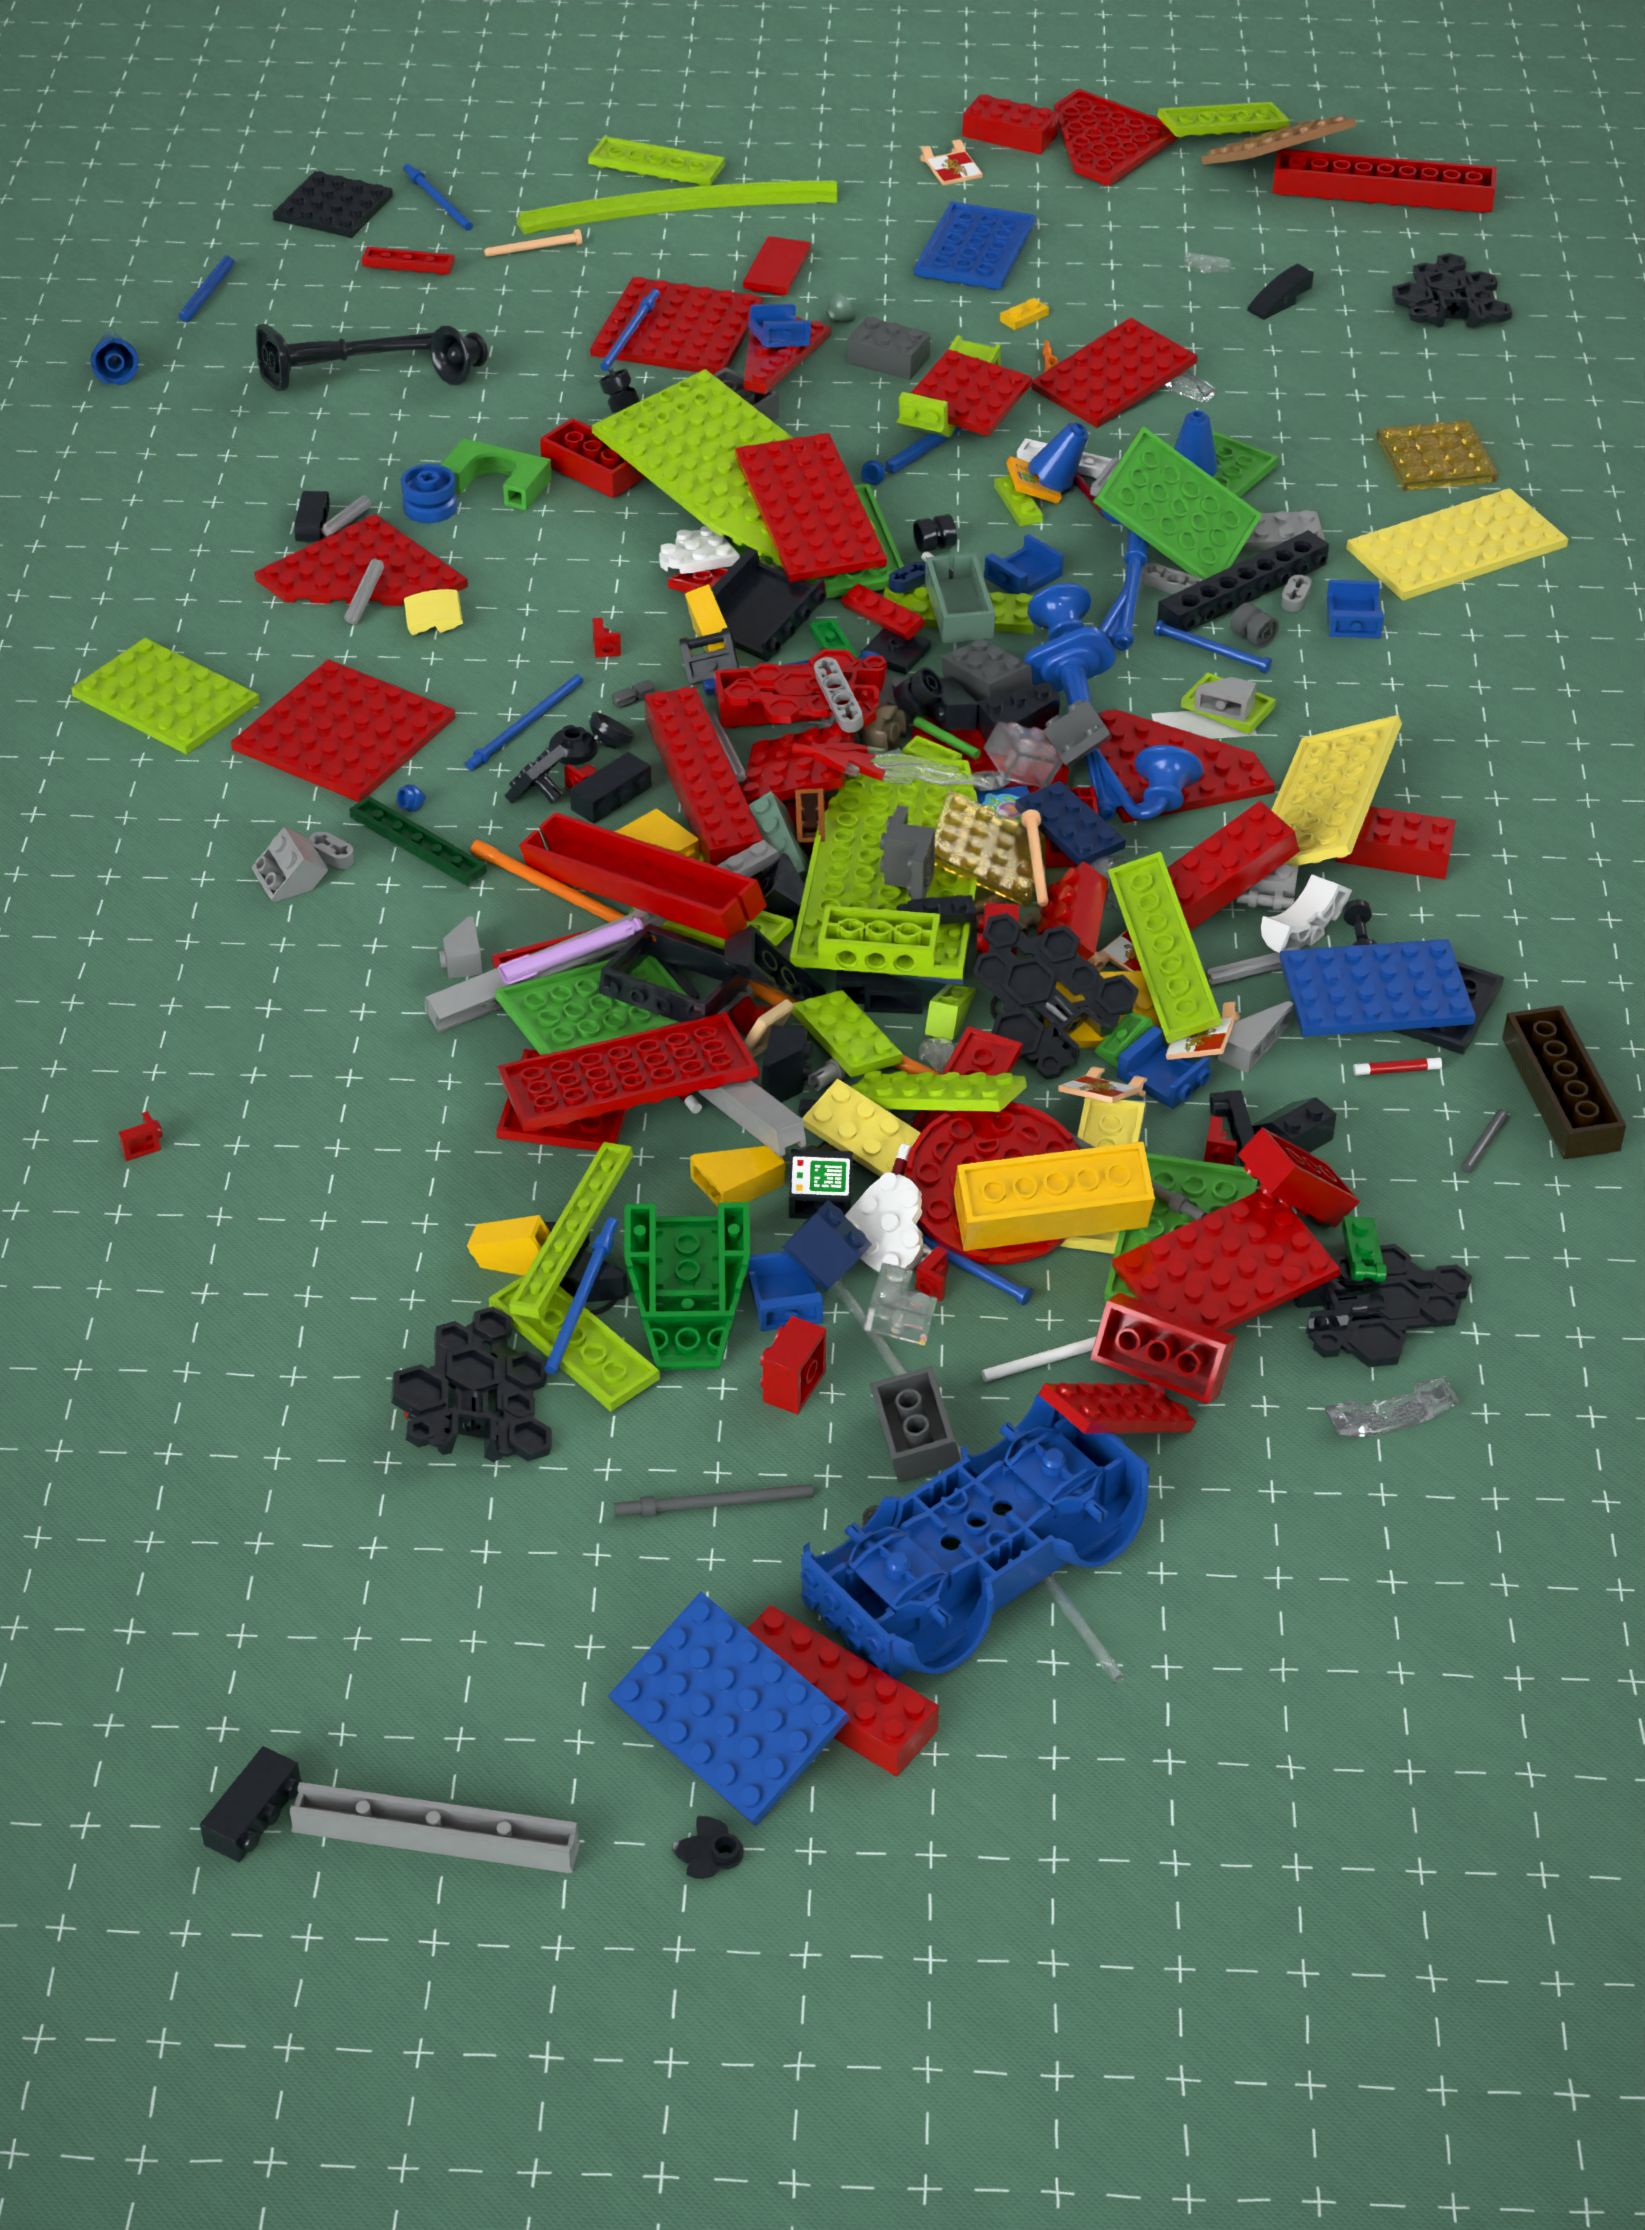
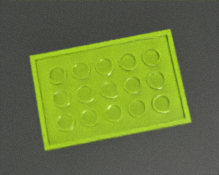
[71,638,260,755]

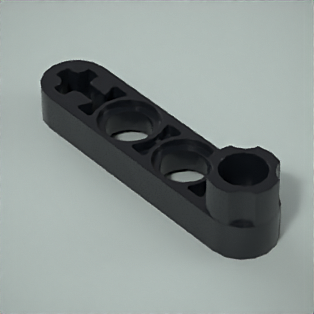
[1209,1090,1255,1167]

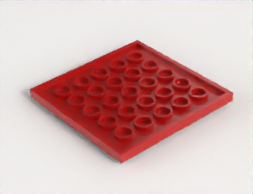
[590,277,763,375]
[231,659,455,802]

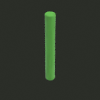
[913,716,981,760]

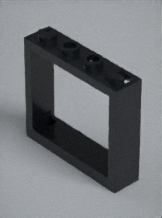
[599,924,749,1023]

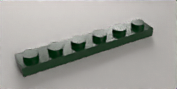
[349,796,487,886]

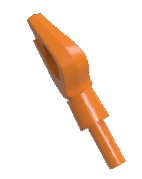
[1042,340,1059,372]

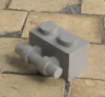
[1237,864,1298,911]

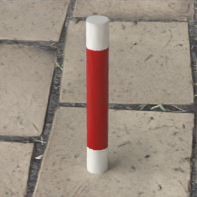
[1353,1057,1442,1076]

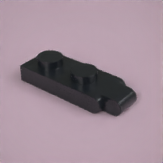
[896,895,976,924]

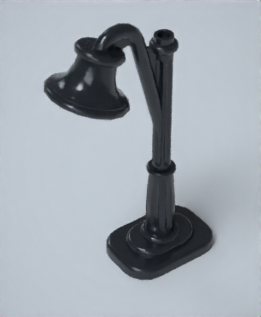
[256,324,488,391]

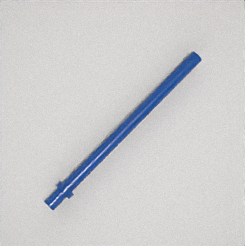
[465,674,583,771]

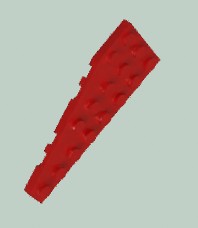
[743,317,831,394]

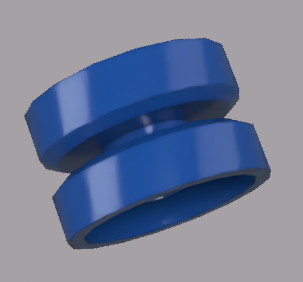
[401,464,457,523]

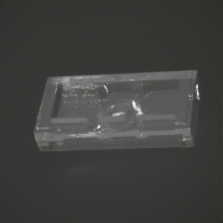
[1184,252,1231,273]

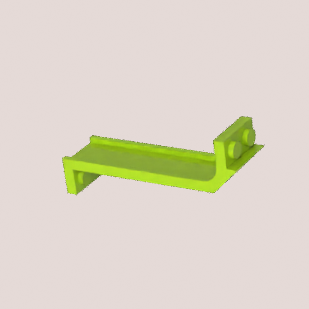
[896,335,1001,438]

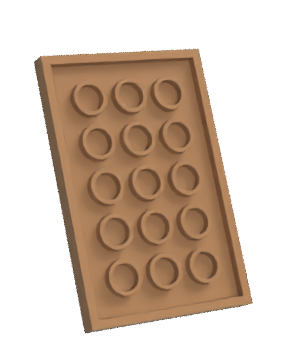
[1201,115,1356,165]

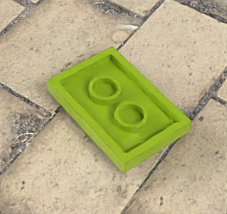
[1181,672,1276,735]

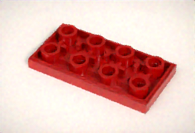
[743,236,811,296]

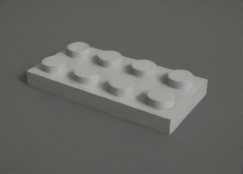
[1241,510,1325,551]

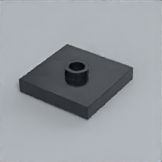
[861,628,931,675]

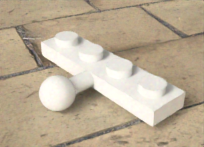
[1017,438,1112,479]

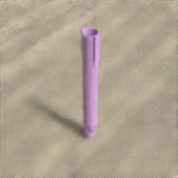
[498,918,644,986]

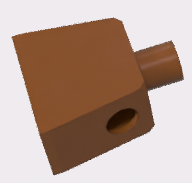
[795,788,825,842]

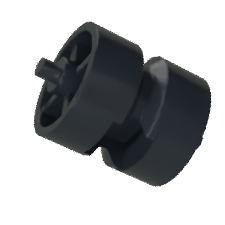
[599,368,640,413]

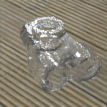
[918,1038,954,1074]

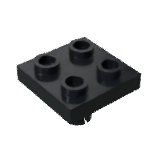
[504,745,567,804]

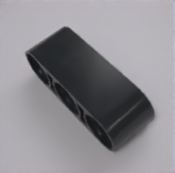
[295,491,330,542]

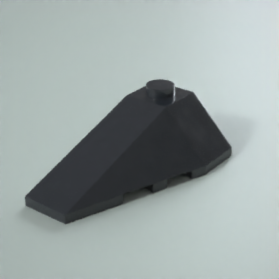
[724,925,826,1002]

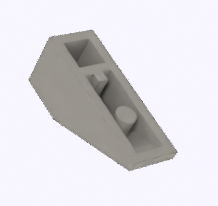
[1218,1001,1293,1073]

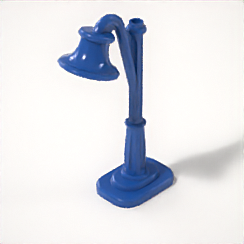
[1027,508,1150,650]
[1023,626,1204,821]

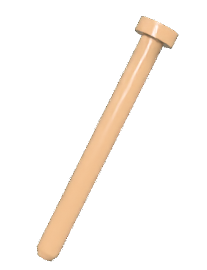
[484,229,582,257]
[1021,810,1049,907]

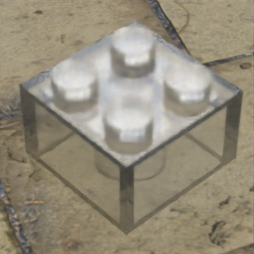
[984,721,1063,788]

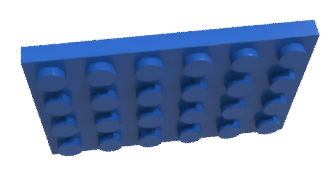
[914,201,1036,290]
[1279,939,1476,1037]
[608,1591,850,1826]

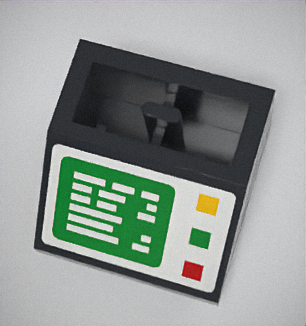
[789,1149,853,1219]

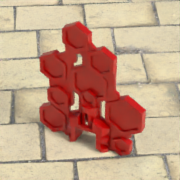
[724,649,887,728]

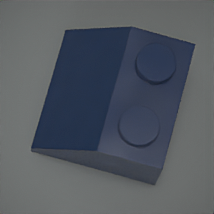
[782,1200,872,1292]

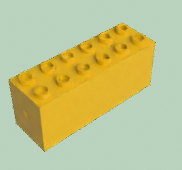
[954,1141,1155,1251]

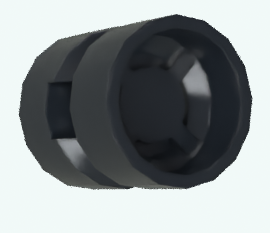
[913,514,957,553]
[894,667,944,716]

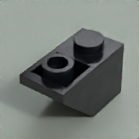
[559,1247,628,1302]

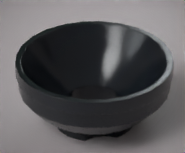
[589,712,636,749]
[549,725,598,765]

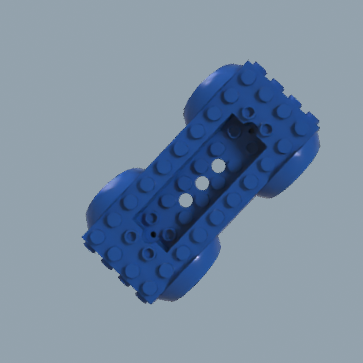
[800,1394,1150,1679]

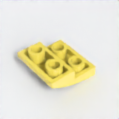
[404,589,463,636]

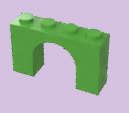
[440,438,552,510]

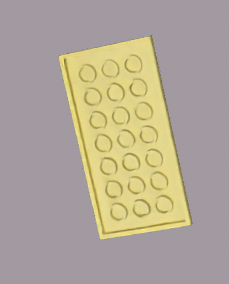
[1346,488,1568,601]
[1272,715,1402,866]

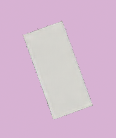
[1151,711,1257,739]

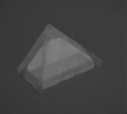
[1165,372,1218,404]

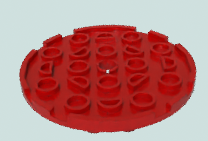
[905,1102,1079,1265]

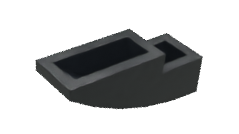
[1247,263,1314,320]
[836,970,923,1014]

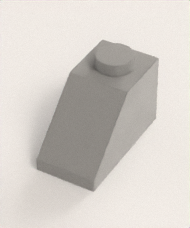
[1194,677,1257,722]
[439,916,482,979]

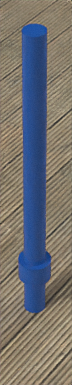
[403,163,473,231]
[600,289,660,371]
[544,1217,619,1374]

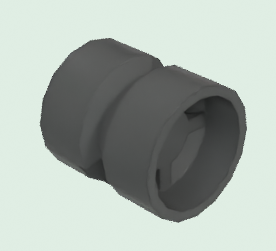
[1230,602,1279,648]

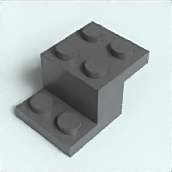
[1043,699,1113,768]
[880,806,935,900]

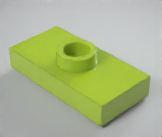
[902,735,962,760]

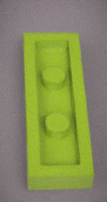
[994,475,1043,527]

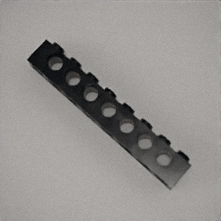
[1157,530,1329,632]

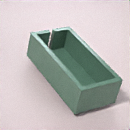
[925,553,995,643]

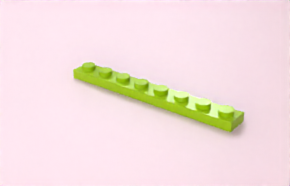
[509,1142,633,1319]

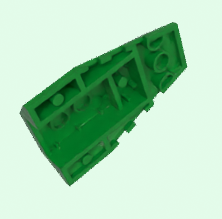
[624,1202,750,1370]

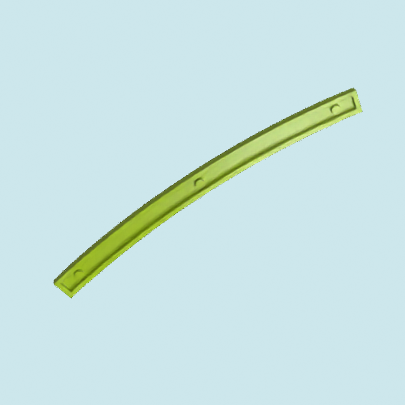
[517,181,837,235]

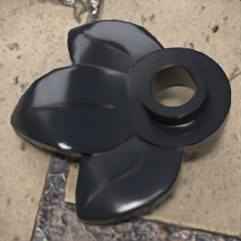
[672,1816,744,1879]

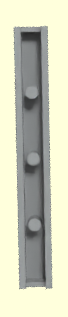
[425,914,639,1033]
[697,1079,806,1156]
[290,1782,580,1874]

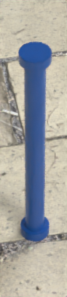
[1154,620,1272,673]
[922,1234,1033,1305]

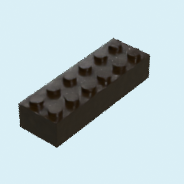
[1502,1005,1626,1159]

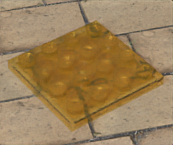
[1376,420,1498,491]
[935,790,1047,907]

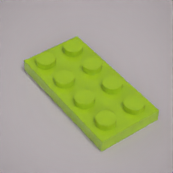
[792,990,903,1078]

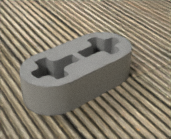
[1281,575,1312,612]
[309,832,355,869]

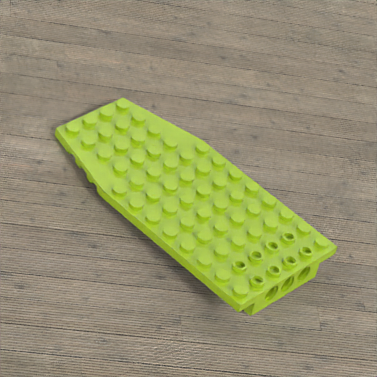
[592,369,876,567]
[790,753,985,980]

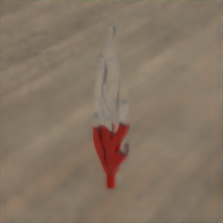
[792,743,995,790]

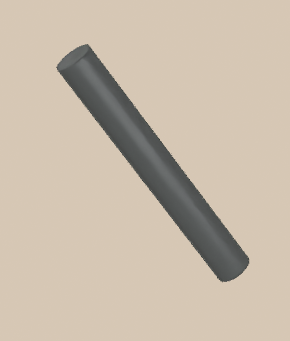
[1461,1109,1508,1173]

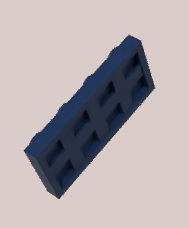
[1015,781,1126,865]

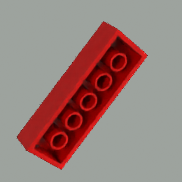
[1167,801,1300,931]
[747,1604,939,1777]

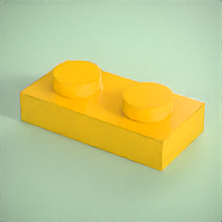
[1000,298,1049,331]

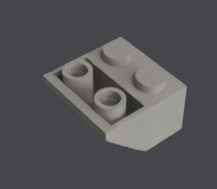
[251,827,328,902]

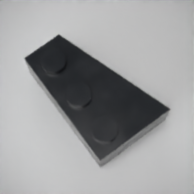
[976,682,1060,757]

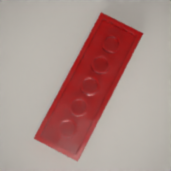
[911,1026,1023,1132]
[1038,1382,1197,1434]

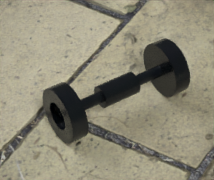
[1342,899,1377,946]

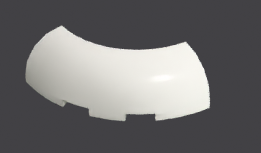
[1261,874,1352,953]

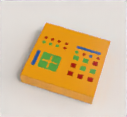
[1006,456,1062,504]

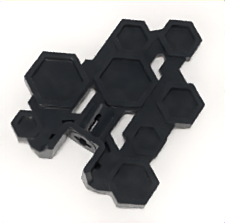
[1392,253,1512,328]
[973,913,1139,1079]
[1293,1244,1472,1367]
[391,1306,552,1462]

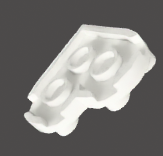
[659,526,740,574]
[845,1172,924,1277]

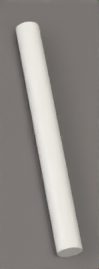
[981,1336,1097,1382]

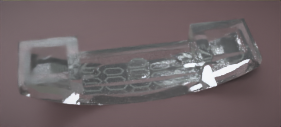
[1325,1376,1458,1437]

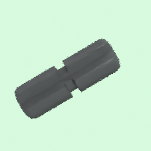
[612,680,655,708]

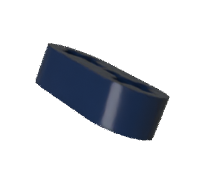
[888,562,926,593]

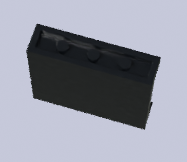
[693,547,826,662]

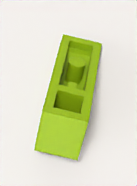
[925,983,976,1042]

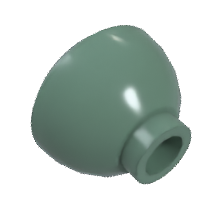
[826,291,856,322]

